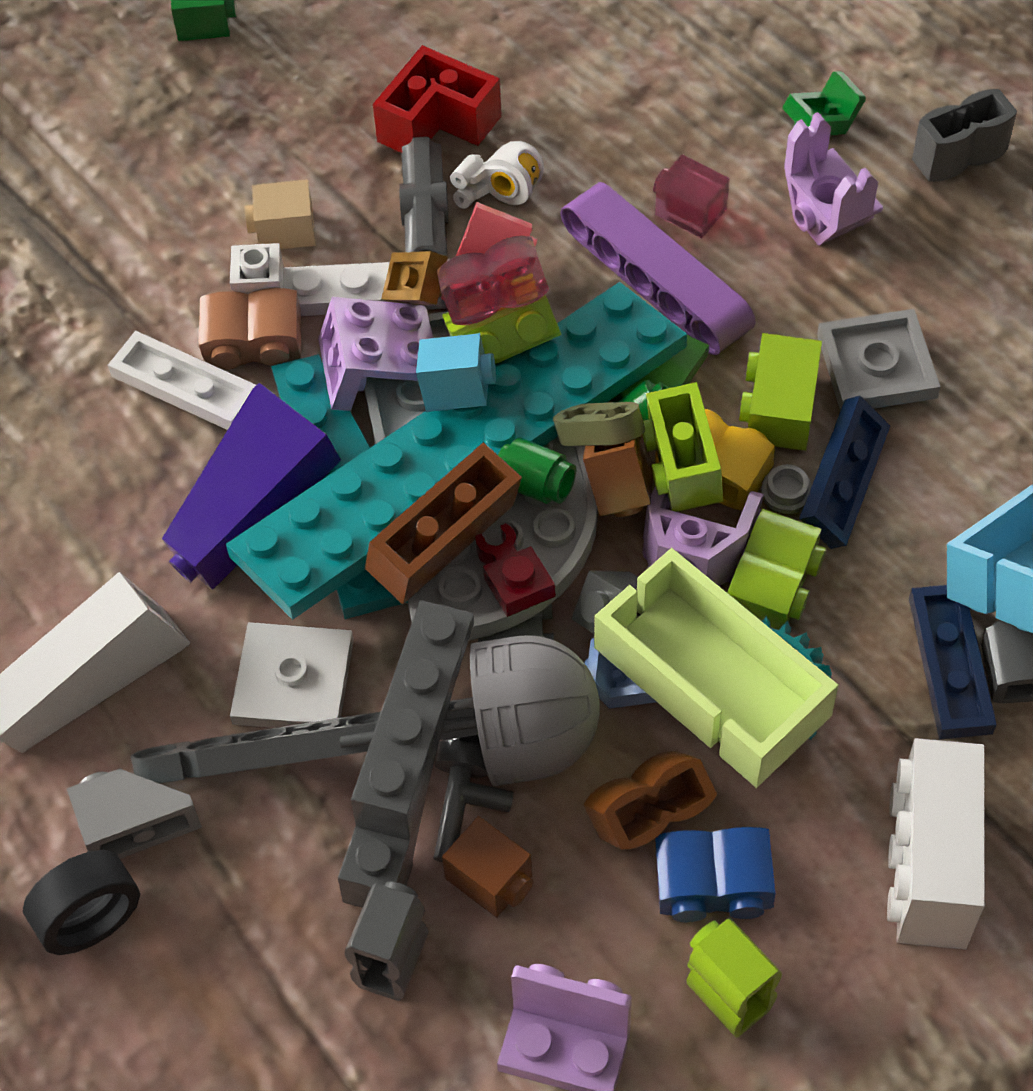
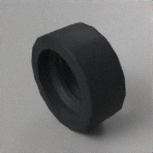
[22,850,141,955]

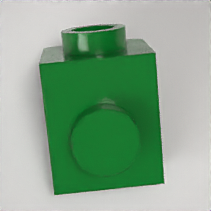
[782,71,866,135]

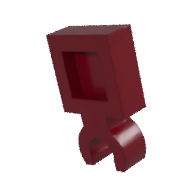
[475,523,556,617]

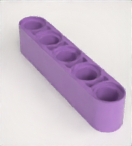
[560,182,756,355]

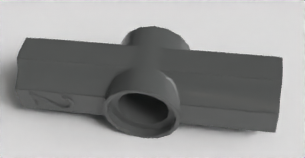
[399,137,449,256]

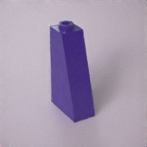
[162,383,341,590]

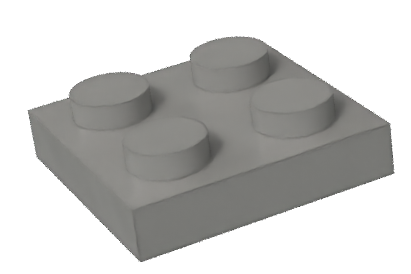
[817,309,940,411]

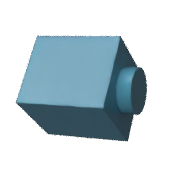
[416,333,496,412]

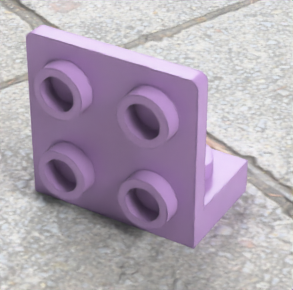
[318,297,433,411]
[497,964,632,1091]

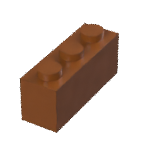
[365,442,522,604]

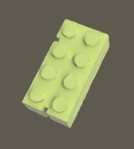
[594,547,839,788]

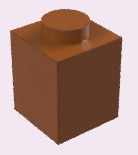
[442,815,533,918]

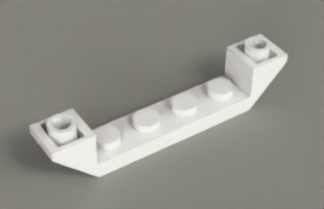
[230,243,522,316]

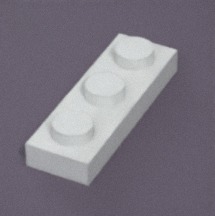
[108,331,256,430]

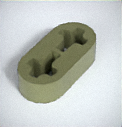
[553,402,645,446]

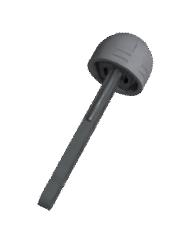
[131,635,600,786]

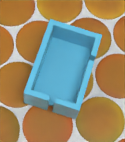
[947,484,1033,633]

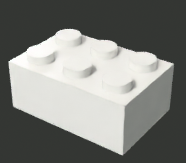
[887,738,984,950]

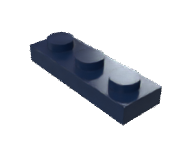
[799,395,890,549]
[909,585,997,740]

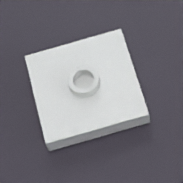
[230,622,354,728]

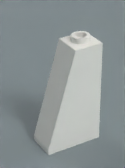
[0,572,190,753]

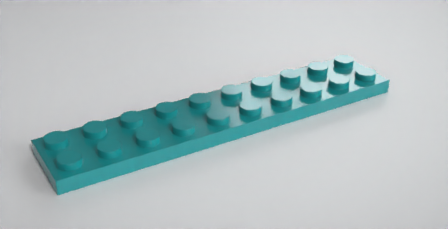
[226,282,687,620]

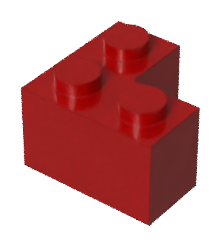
[373,45,502,153]

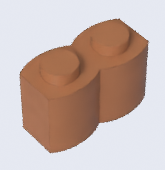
[199,288,301,370]

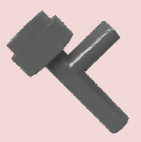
[433,735,514,862]

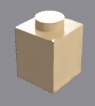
[245,179,316,249]

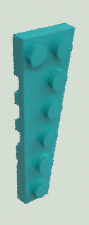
[271,354,408,619]

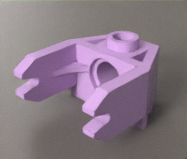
[784,112,883,246]
[642,487,764,587]

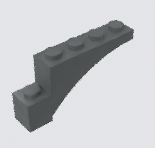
[338,600,474,908]

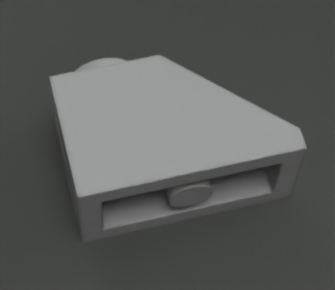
[66,769,202,859]

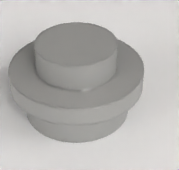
[761,464,812,514]

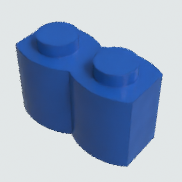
[655,827,776,922]

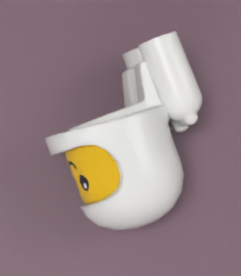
[450,141,544,208]

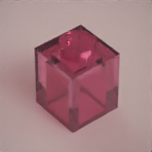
[653,154,730,239]

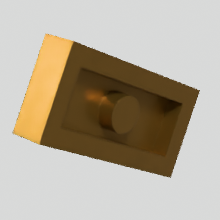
[381,251,448,305]

